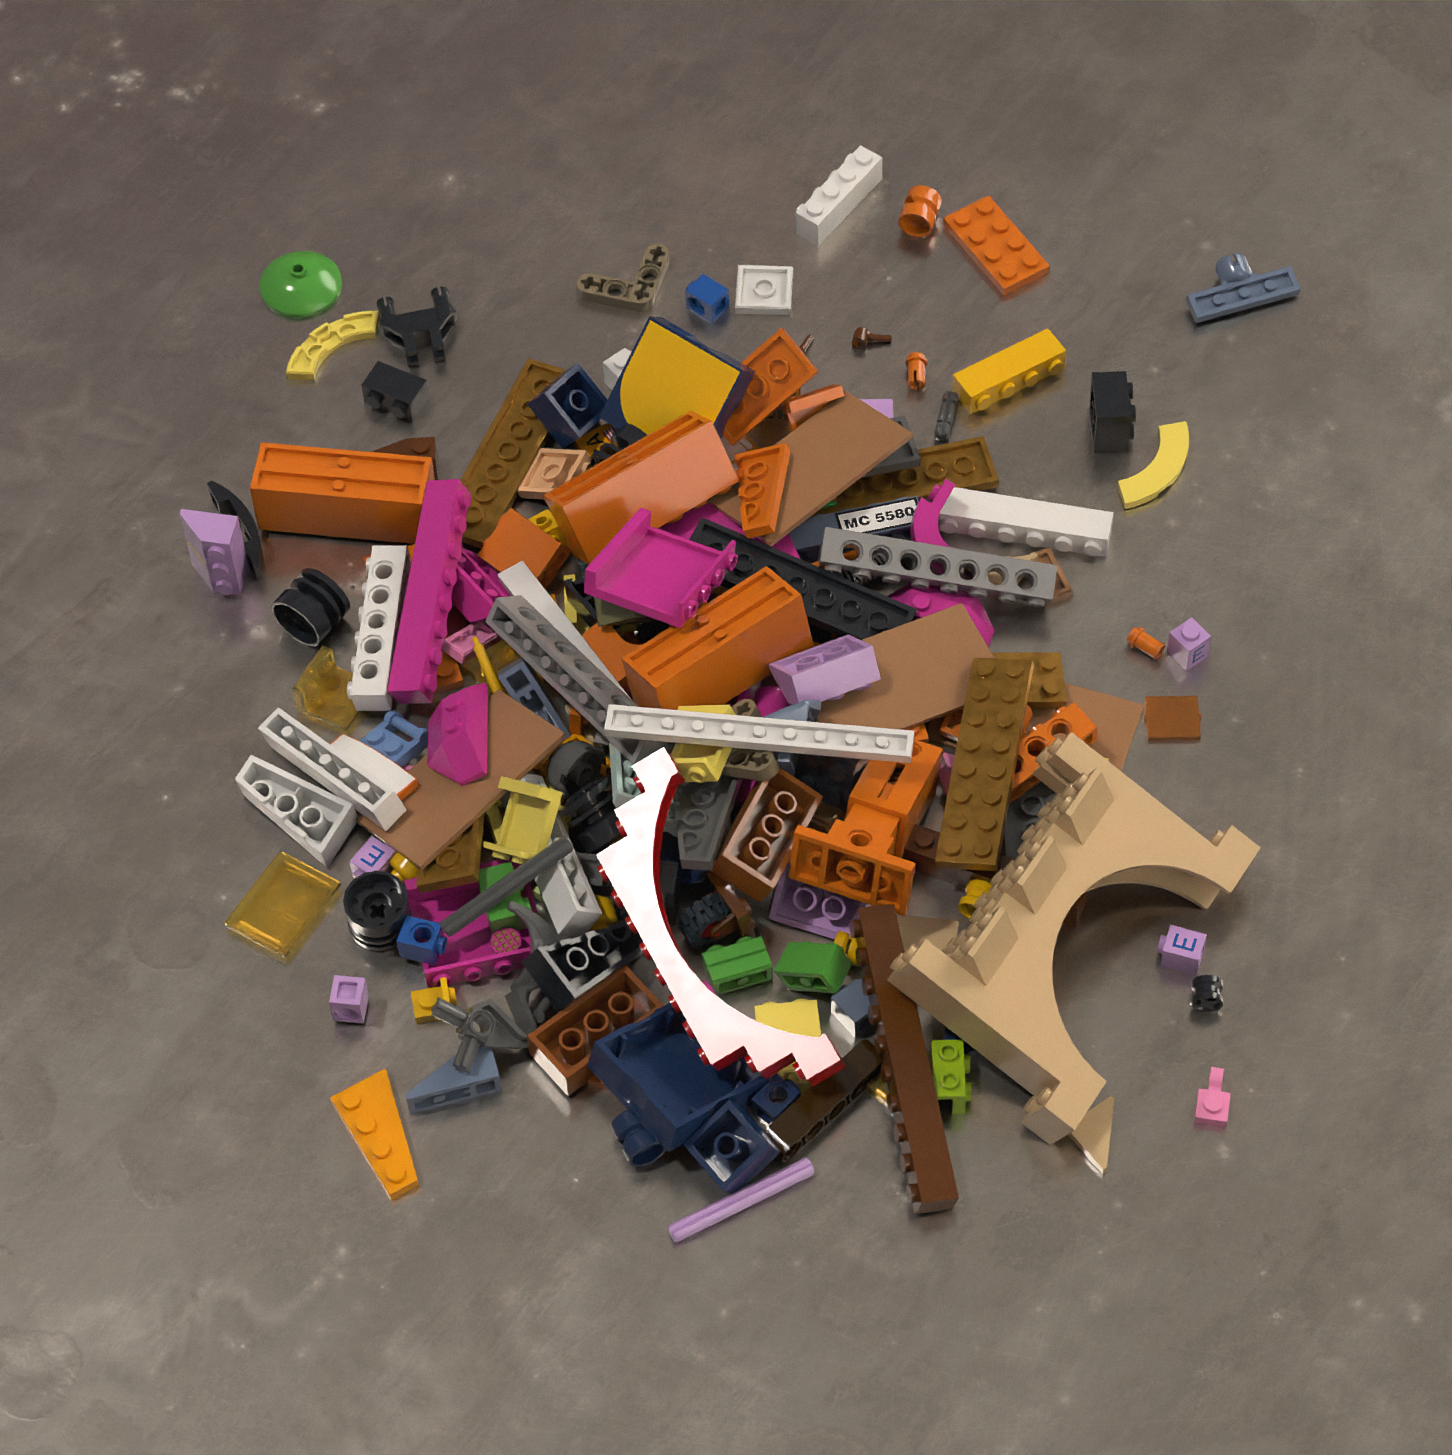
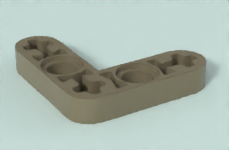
[576,243,670,312]
[721,699,779,781]

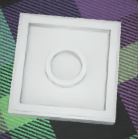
[735,265,793,315]

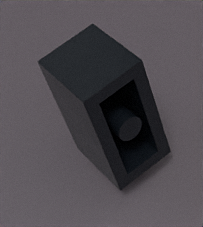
[361,361,429,421]

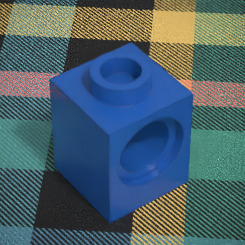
[685,274,729,324]
[396,916,447,965]

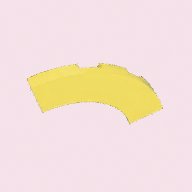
[286,311,379,380]
[1117,421,1189,509]

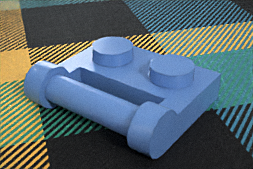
[360,710,428,767]

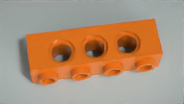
[1009,702,1097,804]

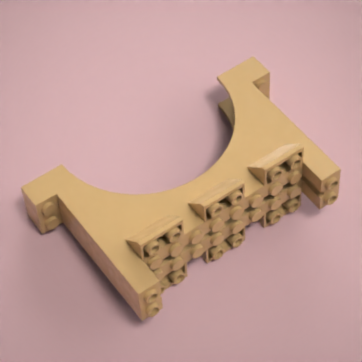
[887,732,1261,1145]

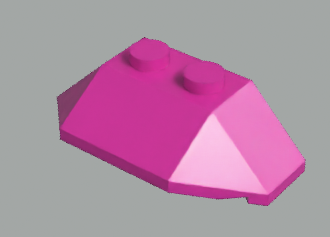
[451,544,511,622]
[887,583,995,648]
[427,683,488,786]

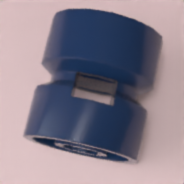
[610,1110,666,1167]

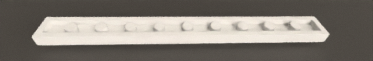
[604,704,914,763]

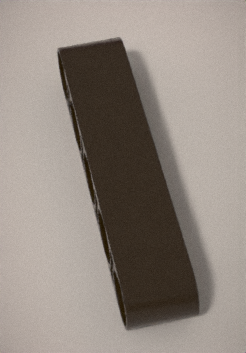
[764,1039,883,1162]

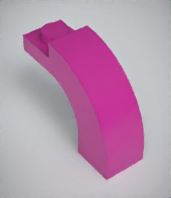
[910,479,962,575]

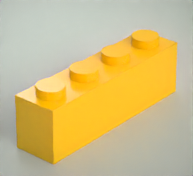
[952,328,1066,414]

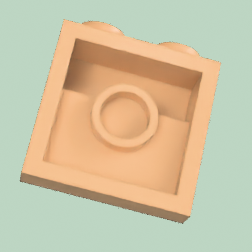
[517,448,591,502]

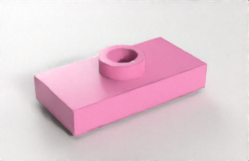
[442,621,501,664]

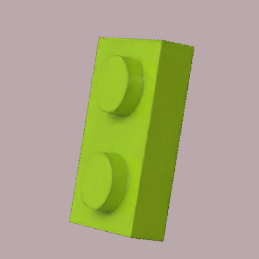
[932,1040,972,1114]

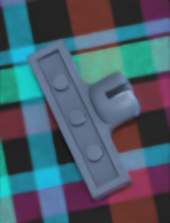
[1186,253,1301,323]

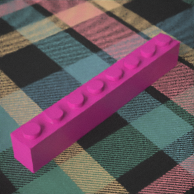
[387,479,471,704]

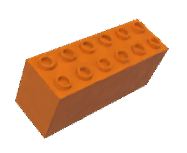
[543,411,739,565]
[250,442,435,544]
[621,566,814,710]

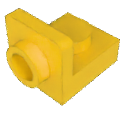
[411,977,457,1024]

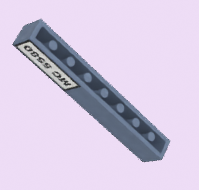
[789,496,919,563]

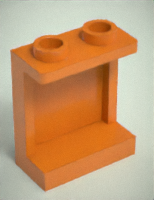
[782,384,845,432]
[478,507,572,589]

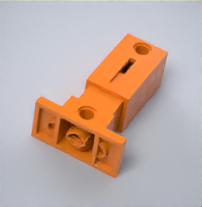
[788,739,943,916]

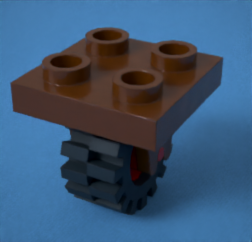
[678,871,757,949]

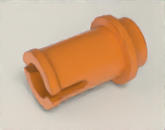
[905,352,927,390]
[1126,627,1166,660]

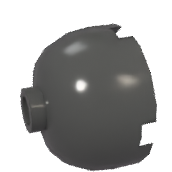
[547,741,606,800]

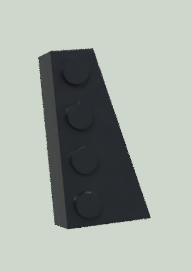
[521,920,644,1013]

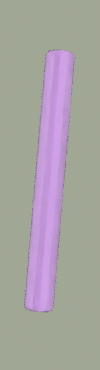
[668,1158,814,1242]

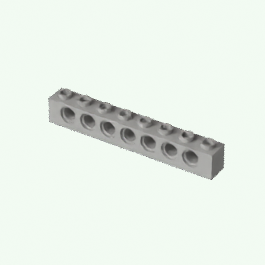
[818,527,1058,608]
[485,595,668,764]

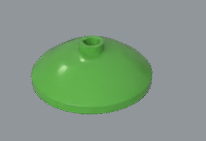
[259,251,342,318]

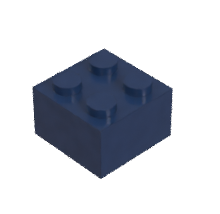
[527,363,607,449]
[683,1100,781,1194]

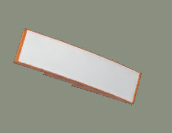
[330,734,419,801]

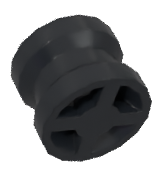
[1192,975,1223,1012]

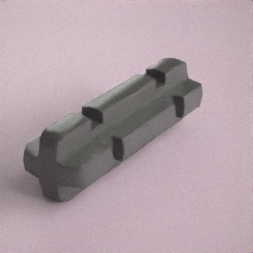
[934,391,959,441]

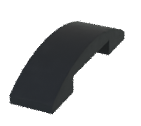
[207,481,264,581]

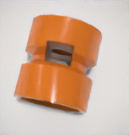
[898,185,942,238]

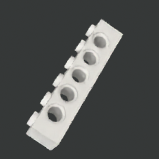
[347,545,412,711]

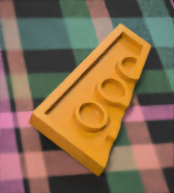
[330,1068,419,1200]

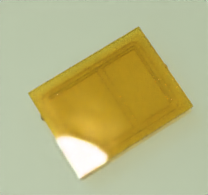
[224,851,341,958]

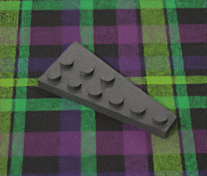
[667,742,746,871]

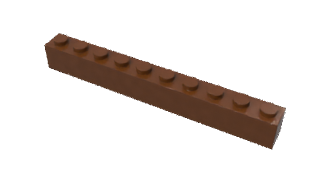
[849,904,959,1214]

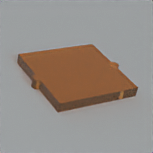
[1143,695,1202,741]

